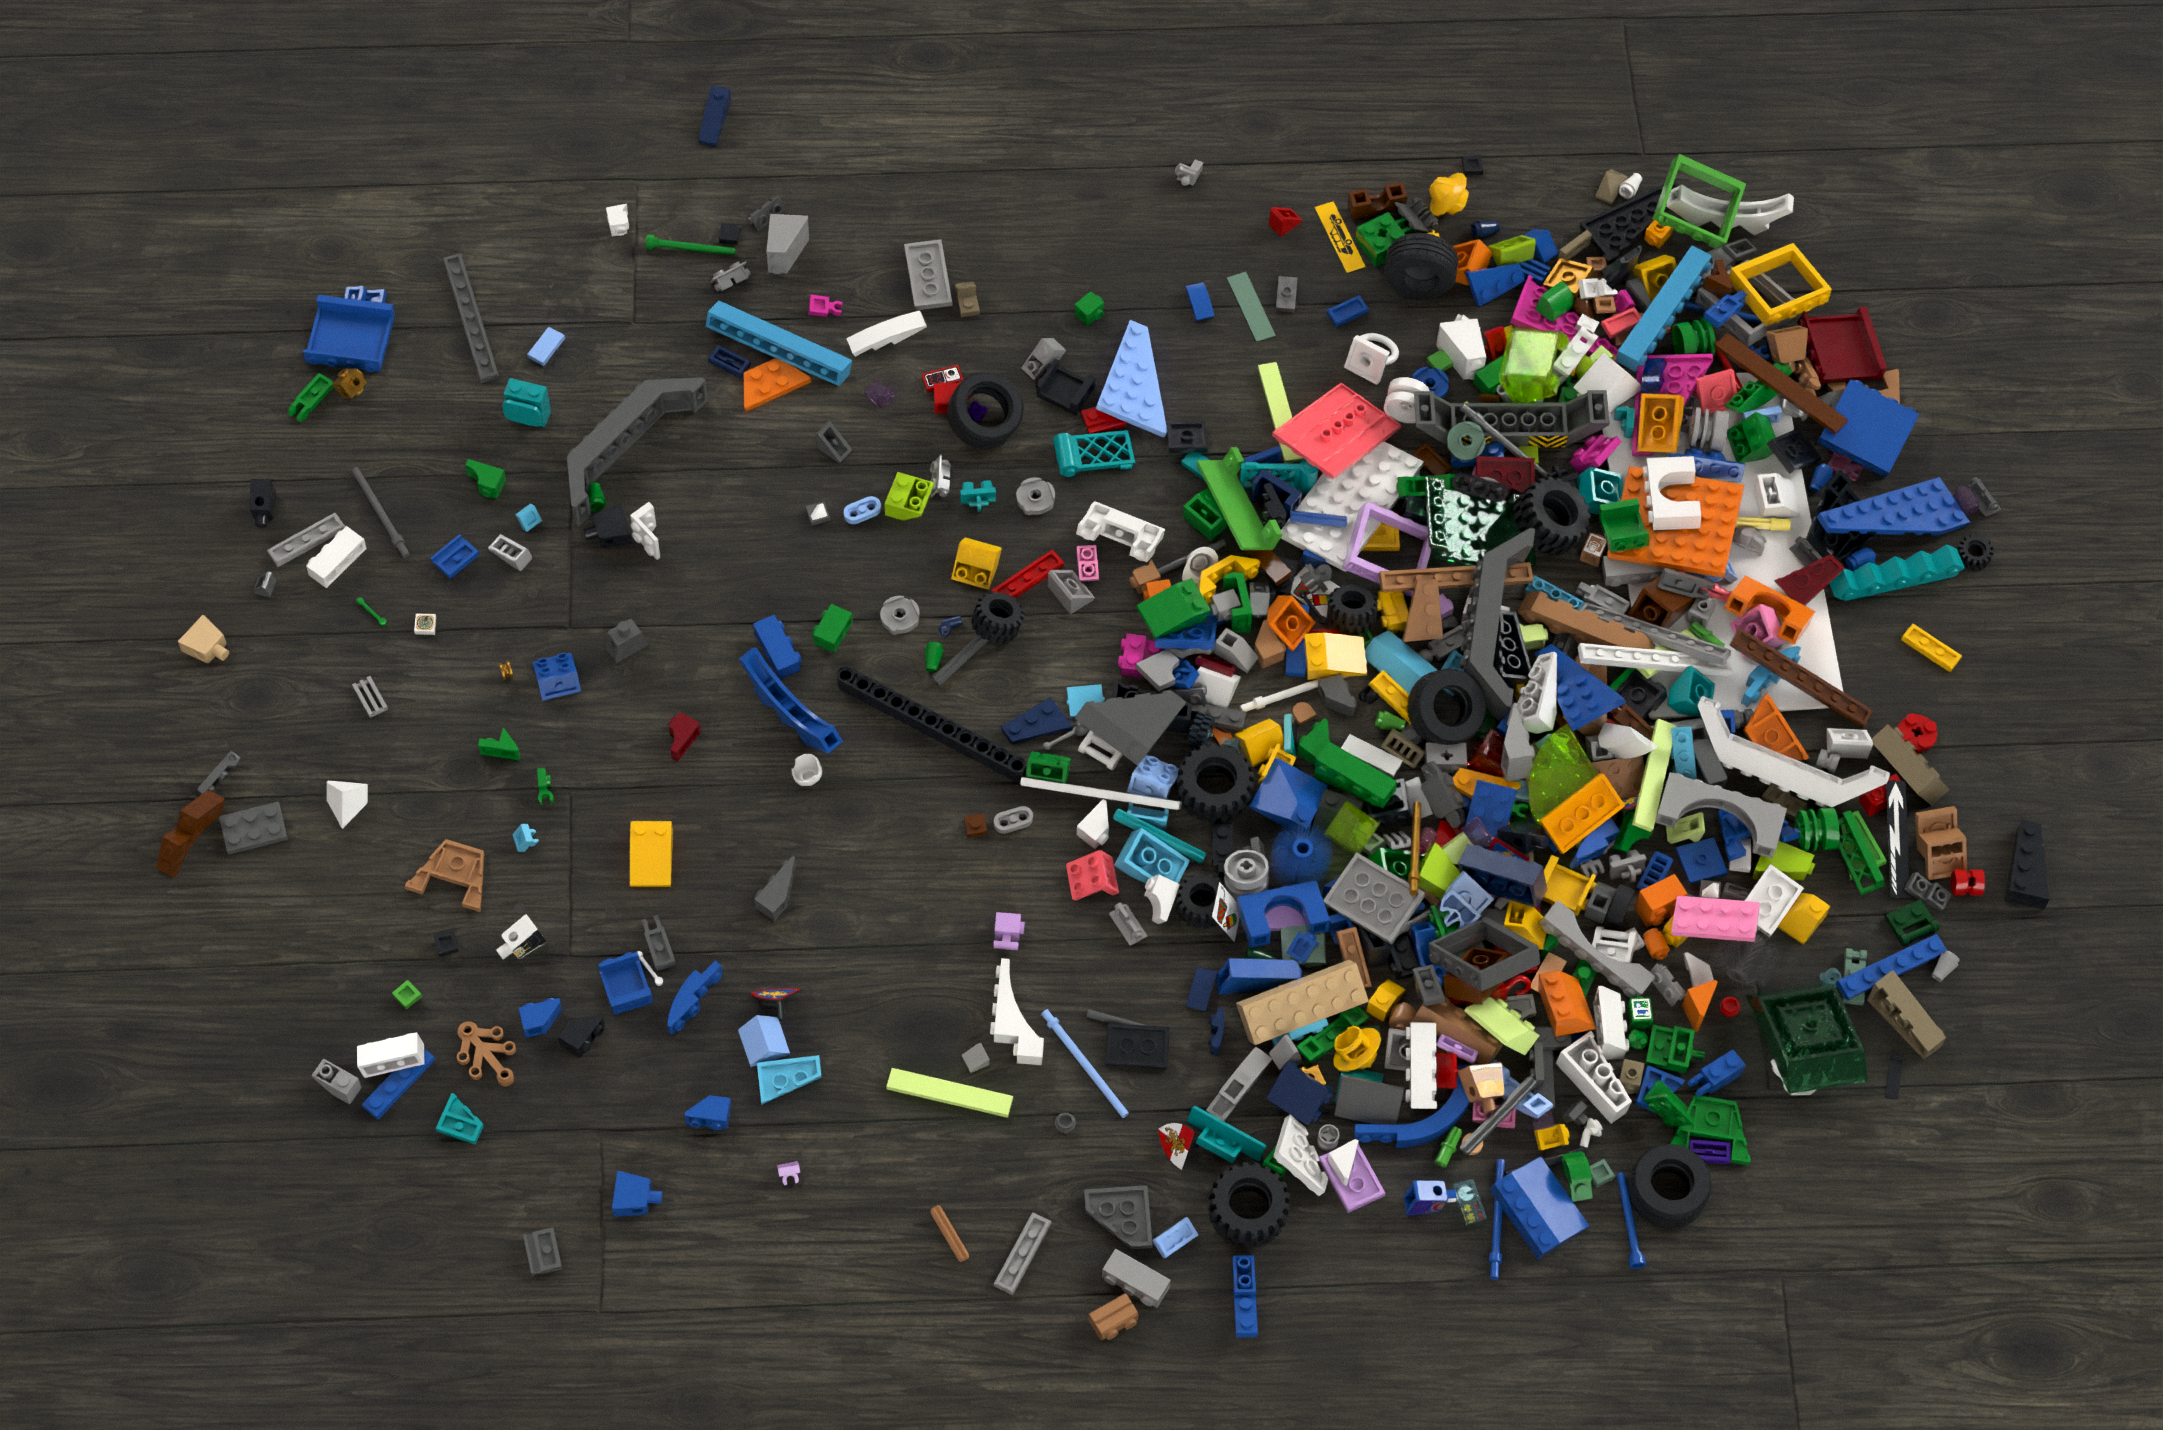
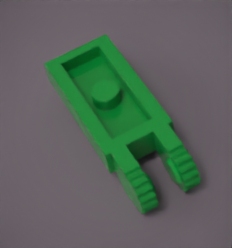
[287,373,334,422]

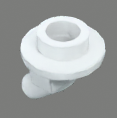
[1580,1118,1603,1147]

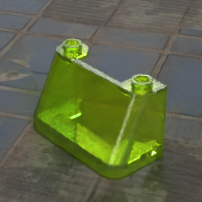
[1499,328,1569,403]

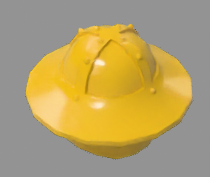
[1429,173,1469,216]
[1333,1026,1381,1072]

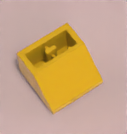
[951,537,1002,590]
[1504,900,1547,950]

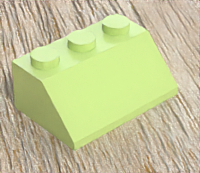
[1464,997,1540,1055]

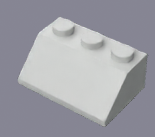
[1593,986,1629,1060]

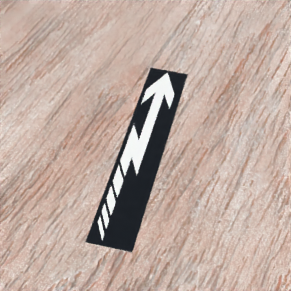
[1886,780,1910,898]

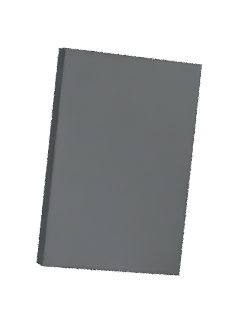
[1334,1075,1404,1125]

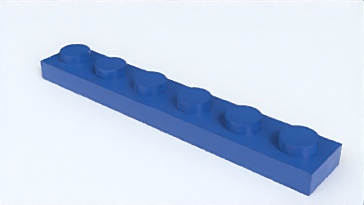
[1835,934,1947,1001]

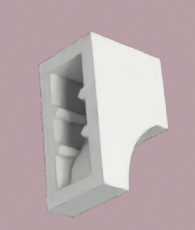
[1144,875,1180,924]

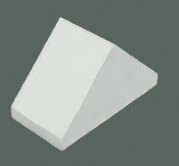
[1328,1139,1359,1186]

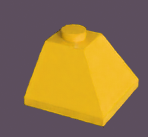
[1777,893,1830,945]

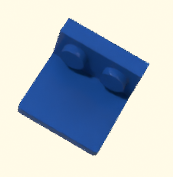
[532,653,581,701]

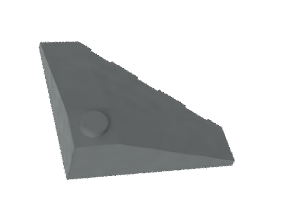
[1075,690,1186,766]

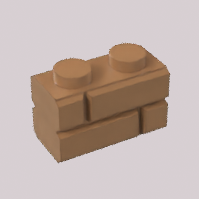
[1088,1293,1139,1341]

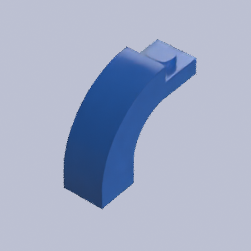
[1410,921,1447,986]

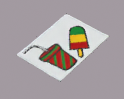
[1290,564,1340,618]
[1212,882,1240,942]

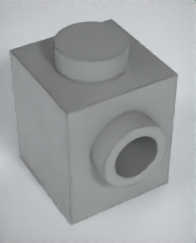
[1209,589,1241,622]

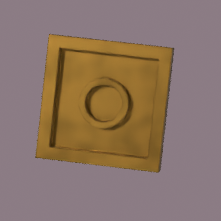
[1543,258,1594,298]

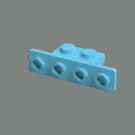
[1671,726,1697,780]

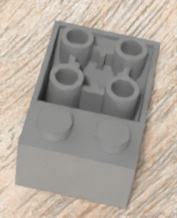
[1501,706,1535,782]

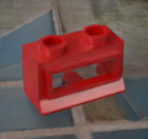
[1858,774,1901,816]

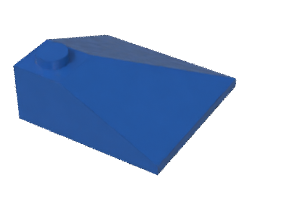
[1249,757,1328,834]

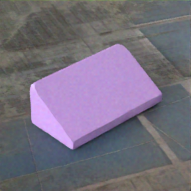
[1436,1034,1479,1064]

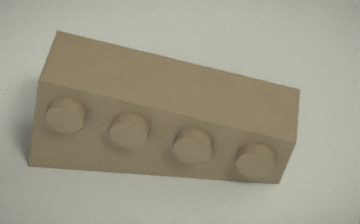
[1872,724,1950,806]
[1867,970,1946,1060]

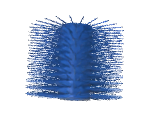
[1270,821,1333,886]

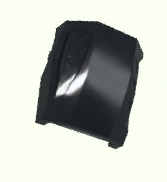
[1600,245,1642,289]

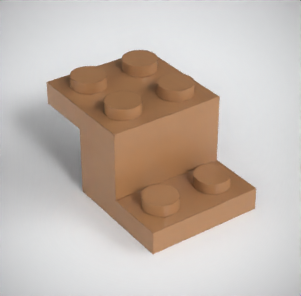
[1915,806,1967,880]

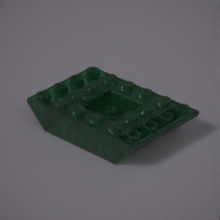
[1746,983,1868,1094]

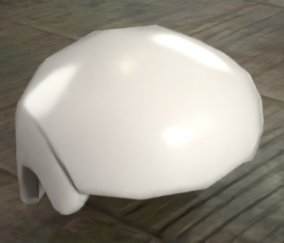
[792,754,822,786]

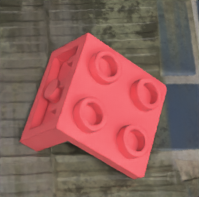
[1066,850,1119,901]

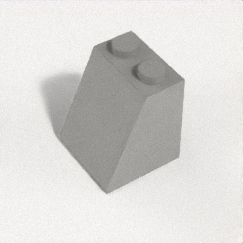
[766,214,809,274]

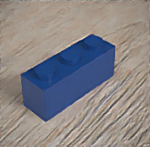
[753,615,802,680]

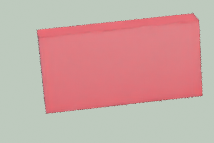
[1601,307,1641,339]

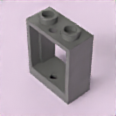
[1693,738,1728,789]

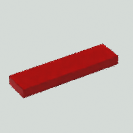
[990,549,1064,598]

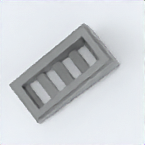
[488,534,532,571]

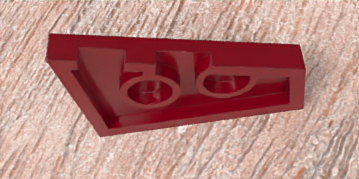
[1476,456,1535,493]
[1774,554,1845,606]

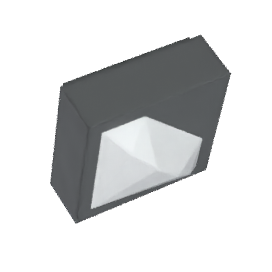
[806,501,830,526]
[1699,880,1721,899]

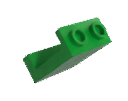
[1599,498,1649,553]
[1222,572,1252,634]

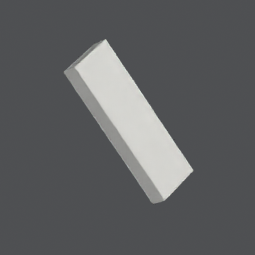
[1341,734,1403,779]

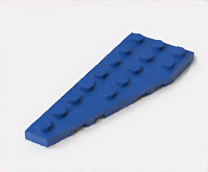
[1817,477,1970,536]

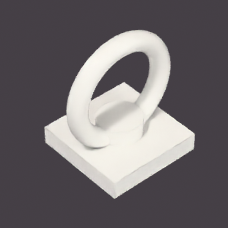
[1344,333,1399,385]

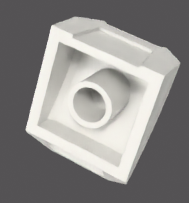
[1598,723,1657,759]

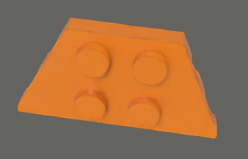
[744,358,811,412]
[1743,693,1809,761]

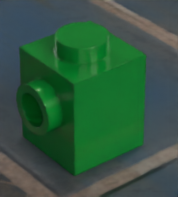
[1074,291,1104,326]

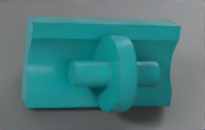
[960,480,996,512]

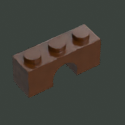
[1347,182,1408,220]

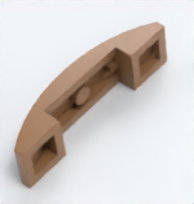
[1586,257,1616,313]

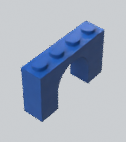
[1237,881,1330,948]

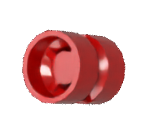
[1951,869,1985,896]

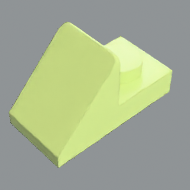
[1666,812,1705,844]

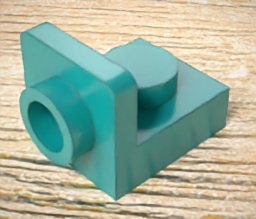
[1614,406,1635,438]

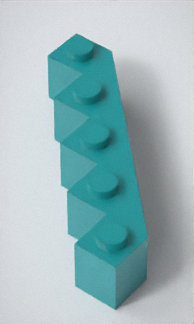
[1830,545,1965,601]

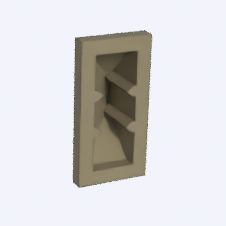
[1595,169,1628,205]

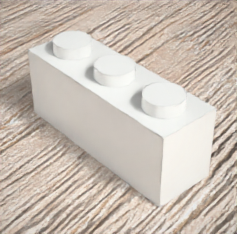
[306,526,367,588]
[357,1032,424,1078]

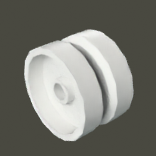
[1384,377,1430,423]

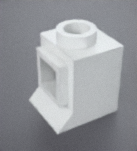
[606,204,629,236]

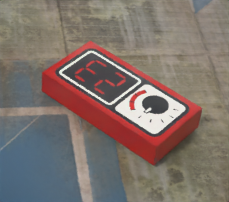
[922,365,964,393]

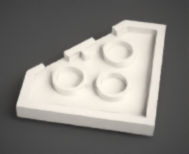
[1273,1114,1328,1196]

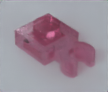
[1828,452,1863,481]

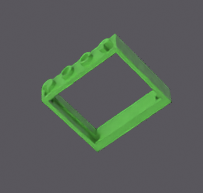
[1653,154,1746,248]

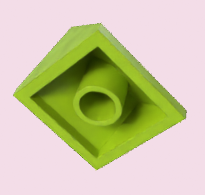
[1488,235,1536,266]

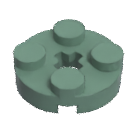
[1446,421,1486,460]

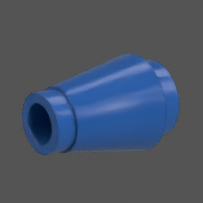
[1809,464,1833,493]

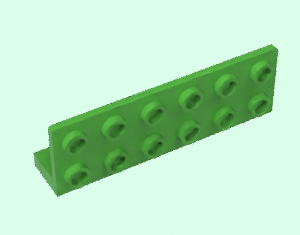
[1196,447,1283,550]

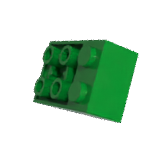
[1182,488,1228,541]

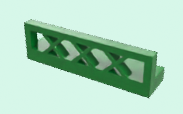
[1838,810,1884,895]

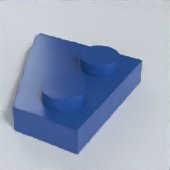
[1170,657,1200,689]
[1635,1065,1685,1112]

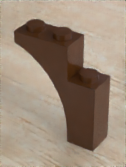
[156,790,225,878]

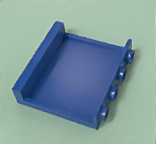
[303,295,395,372]
[1817,379,1919,478]

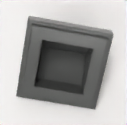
[253,572,276,597]

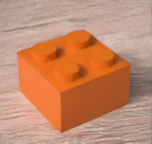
[1634,874,1687,928]

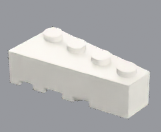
[1405,1022,1437,1109]
[1556,1031,1632,1124]

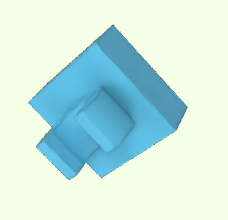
[515,504,542,532]
[513,824,539,852]

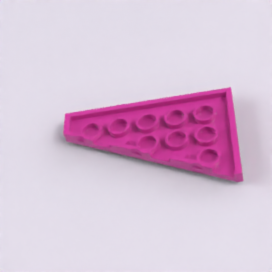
[1510,275,1618,363]
[1632,354,1713,457]

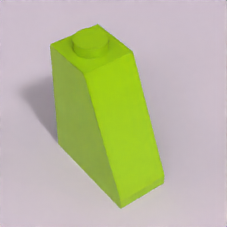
[1752,840,1815,880]
[1418,843,1461,900]

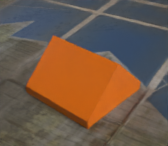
[1682,980,1718,1032]

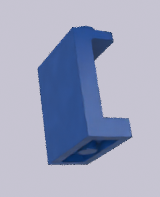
[598,952,653,1015]

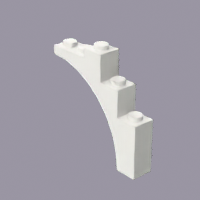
[1666,185,1794,235]

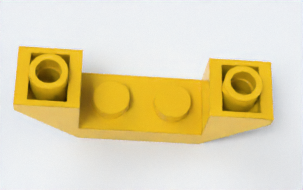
[1198,555,1260,604]

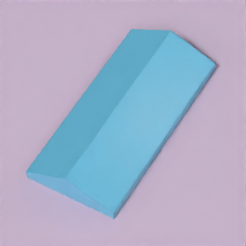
[1365,630,1437,695]

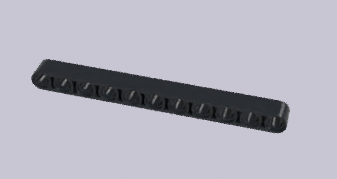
[837,666,1026,781]

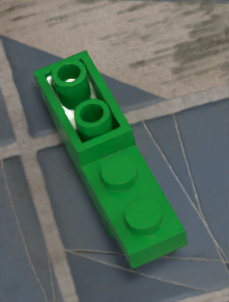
[1725,362,1792,413]

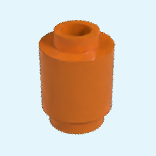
[1643,928,1670,960]

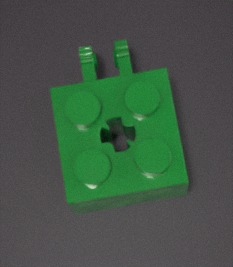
[1355,212,1414,267]

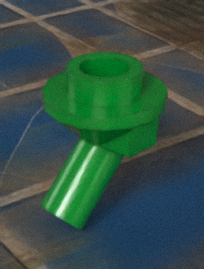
[1628,1029,1648,1049]

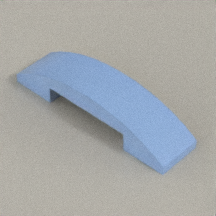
[1490,1060,1553,1118]

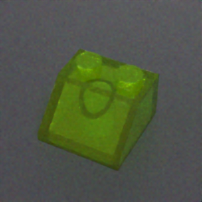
[1324,801,1380,855]

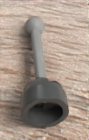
[1043,721,1089,750]

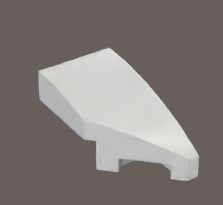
[1578,278,1618,299]
[1683,952,1714,987]

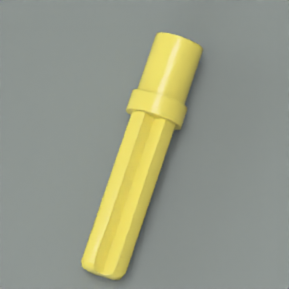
[1735,516,1791,531]

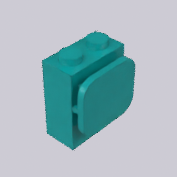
[502,378,551,427]

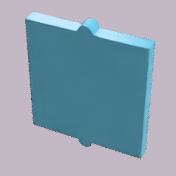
[1067,684,1105,718]

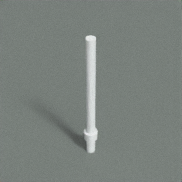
[1240,676,1350,712]

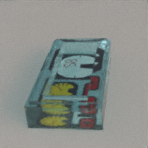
[1453,1179,1487,1225]

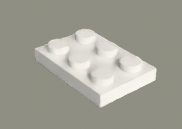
[1745,864,1804,937]

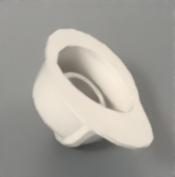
[1182,547,1218,587]

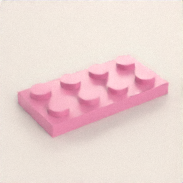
[1671,896,1760,942]

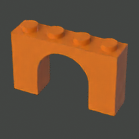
[1724,575,1816,645]

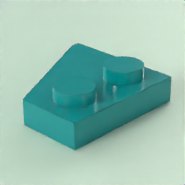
[436,1093,484,1145]

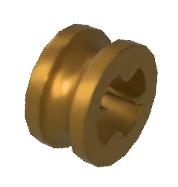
[499,661,514,680]

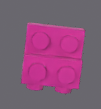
[1569,434,1622,474]
[1118,633,1165,679]

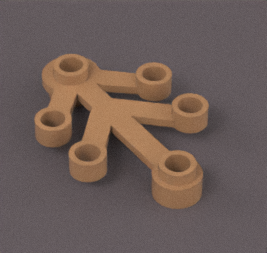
[457,1021,516,1087]

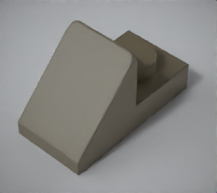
[955,282,980,317]

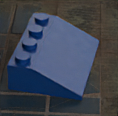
[1490,1157,1589,1259]

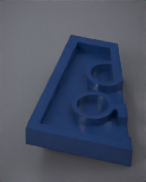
[1001,697,1073,745]

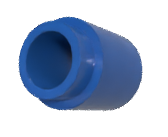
[1845,547,1876,571]

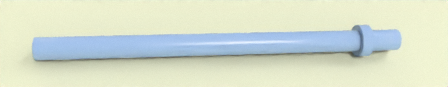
[1041,1009,1129,1118]

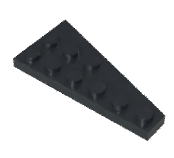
[1580,180,1680,264]

